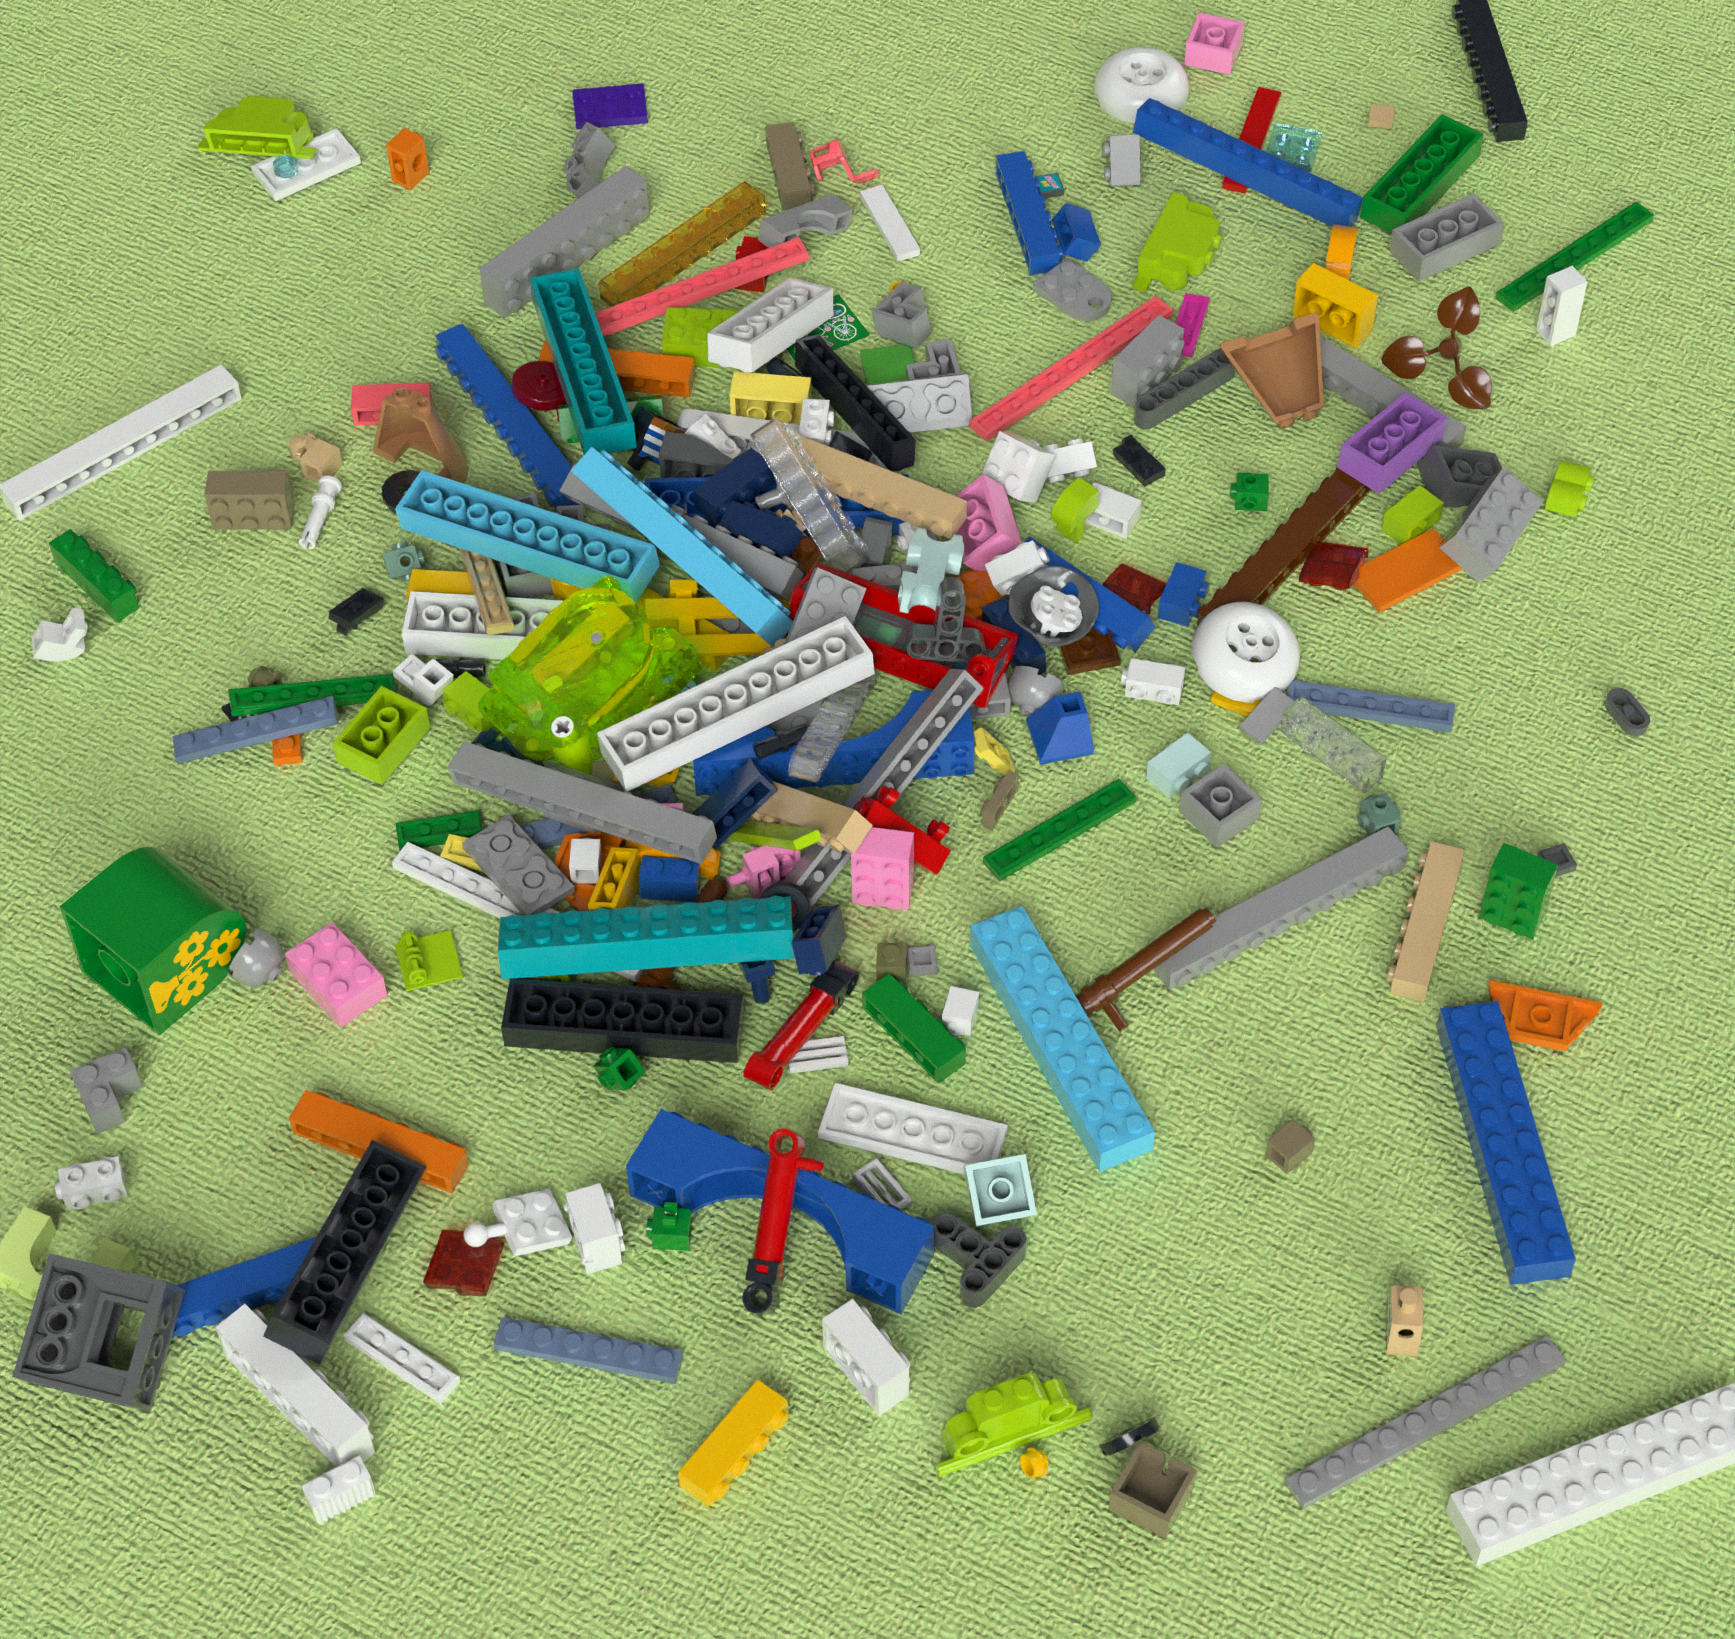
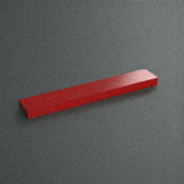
[1222,87,1282,194]

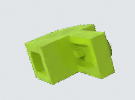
[1050,477,1099,543]

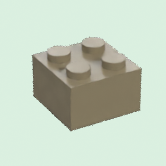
[1108,1441,1197,1539]

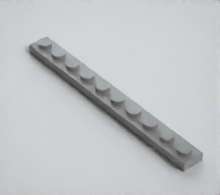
[1285,1336,1566,1510]

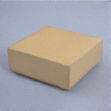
[1368,104,1395,129]

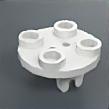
[1030,586,1082,638]

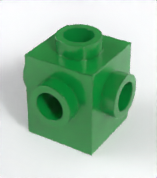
[1230,473,1269,511]
[593,1047,646,1091]

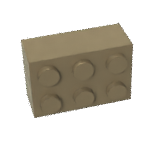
[204,470,295,530]

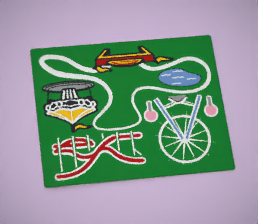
[786,294,870,361]

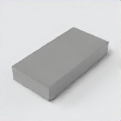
[1239,687,1296,746]

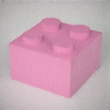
[1184,13,1245,75]

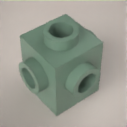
[382,541,424,581]
[1357,793,1401,836]

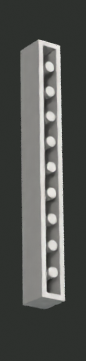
[560,463,804,602]
[783,669,984,907]
[448,741,717,864]
[1153,827,1408,990]

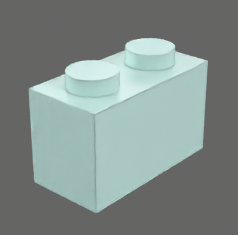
[1146,733,1211,799]

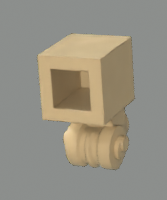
[289,433,342,483]

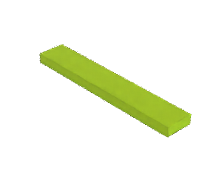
[729,820,821,851]

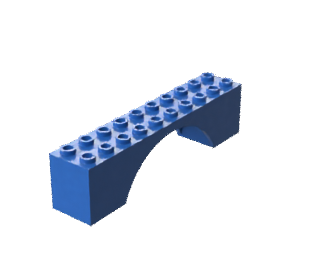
[693,690,974,796]
[626,1109,934,1315]

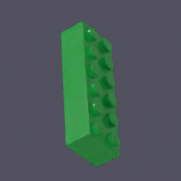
[1360,114,1484,234]

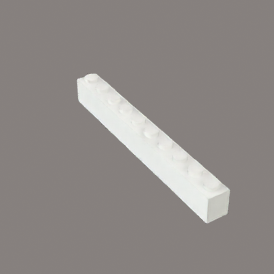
[0,364,242,521]

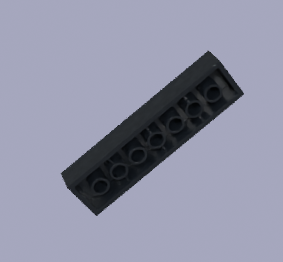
[501,978,745,1063]
[263,1140,426,1365]

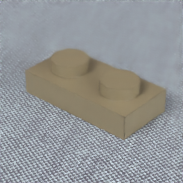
[980,770,1018,831]

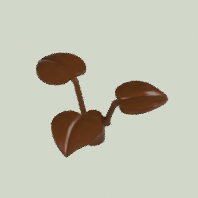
[1381,286,1492,409]

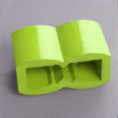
[1545,459,1595,518]

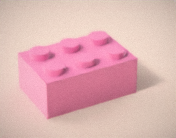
[956,474,1022,572]
[851,827,914,910]
[285,922,387,1028]

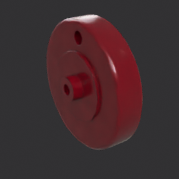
[511,361,567,411]

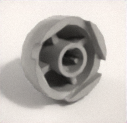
[1008,666,1064,716]
[228,928,283,987]

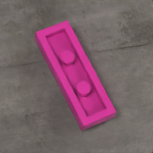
[1176,293,1210,358]

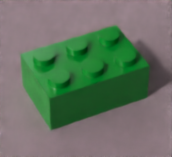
[1479,843,1558,939]

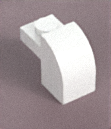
[31,608,87,662]
[393,654,453,705]

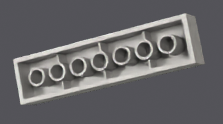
[479,166,650,319]

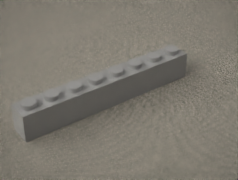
[1320,336,1466,448]

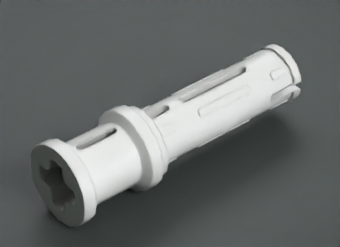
[298,476,342,549]

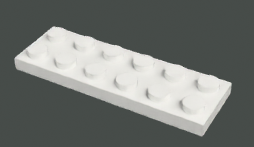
[818,1083,1008,1174]

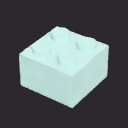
[963,1154,1037,1226]

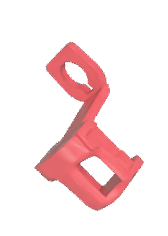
[810,139,881,184]

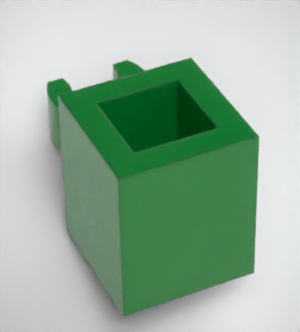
[646,1202,692,1251]

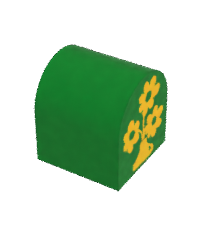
[60,847,246,1036]

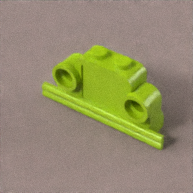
[197,96,316,159]
[1132,192,1223,292]
[936,1373,1092,1477]

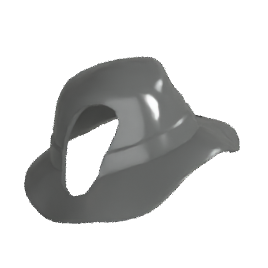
[1009,566,1099,647]

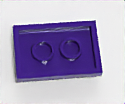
[572,83,648,130]

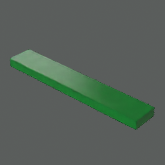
[228,674,397,716]
[983,779,1136,882]

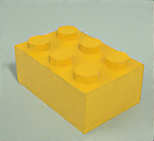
[1292,263,1378,349]

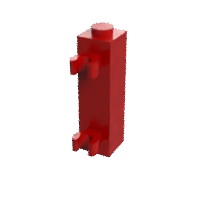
[853,786,951,875]

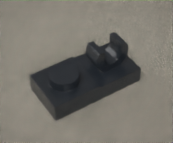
[1113,435,1166,487]
[329,588,384,636]

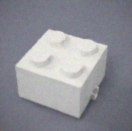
[981,431,1056,503]
[564,1183,625,1275]

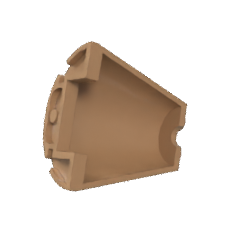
[1220,312,1324,429]
[373,387,468,484]

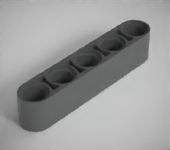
[1134,348,1235,429]

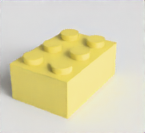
[729,372,812,425]

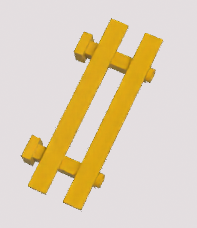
[644,580,865,670]

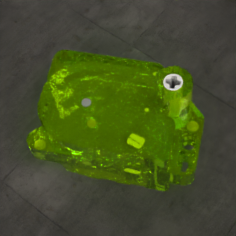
[478,576,702,774]

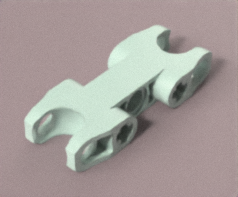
[898,527,965,620]

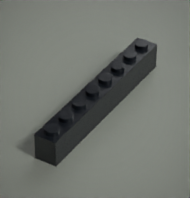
[1452,0,1528,142]
[795,334,916,472]

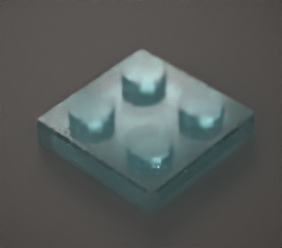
[1266,123,1323,172]

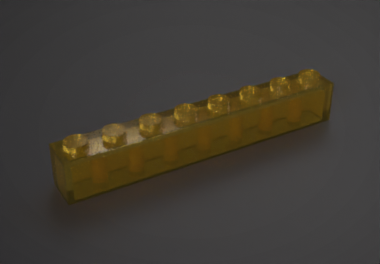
[599,181,766,307]

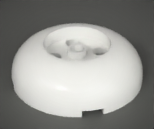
[1094,47,1189,123]
[1191,602,1300,703]

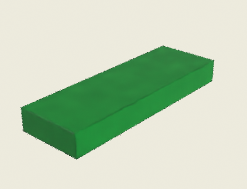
[396,810,482,851]

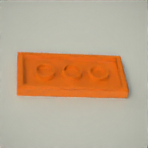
[1347,528,1463,613]

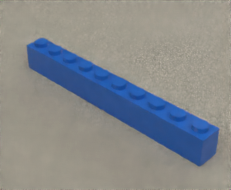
[1133,98,1363,227]
[435,323,579,510]

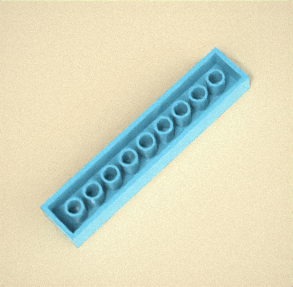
[571,447,793,647]
[395,470,660,606]
[970,906,1155,1172]

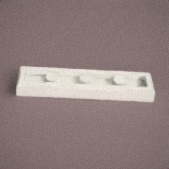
[860,185,920,262]
[343,1313,461,1405]

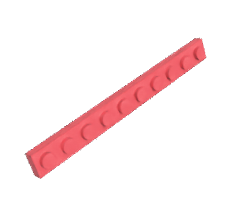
[595,237,809,337]
[969,296,1173,442]

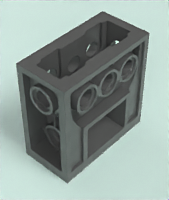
[12,1253,185,1413]

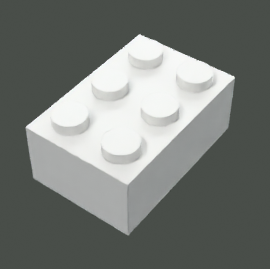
[822,1299,910,1416]

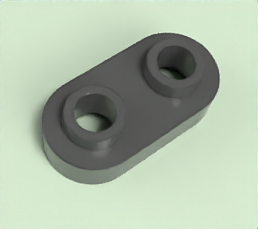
[1605,688,1650,736]

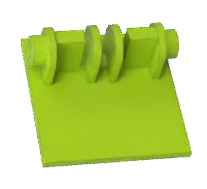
[394,930,463,991]

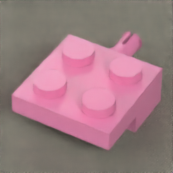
[726,846,801,899]

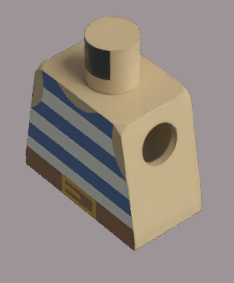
[1386,1285,1423,1357]

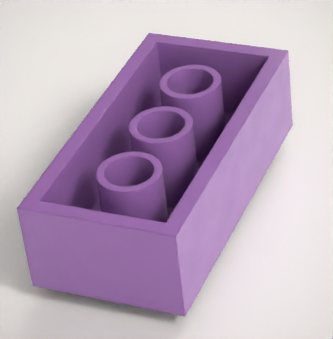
[1337,392,1447,494]

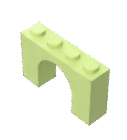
[0,1206,135,1300]

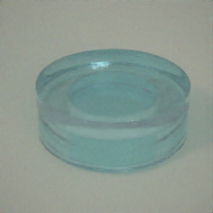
[273,155,298,178]

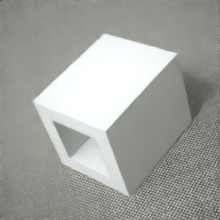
[569,838,602,884]
[942,986,979,1037]

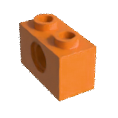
[386,128,429,190]

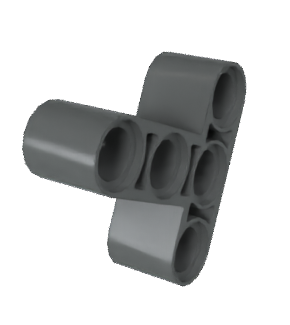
[905,577,986,663]
[932,1213,1026,1308]

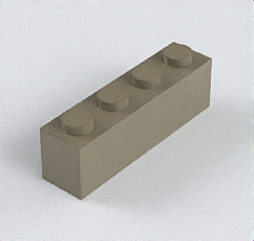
[765,122,815,211]

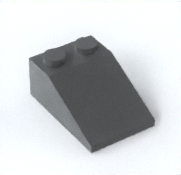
[659,432,734,478]
[1417,445,1502,508]

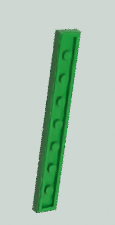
[1495,201,1654,312]

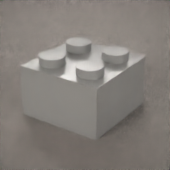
[1179,764,1262,847]

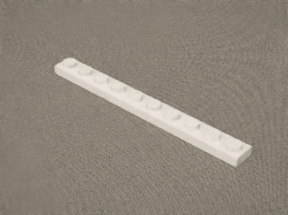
[392,842,644,982]

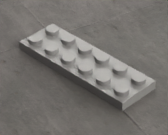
[766,567,867,732]

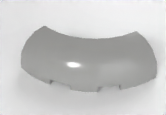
[564,122,616,198]

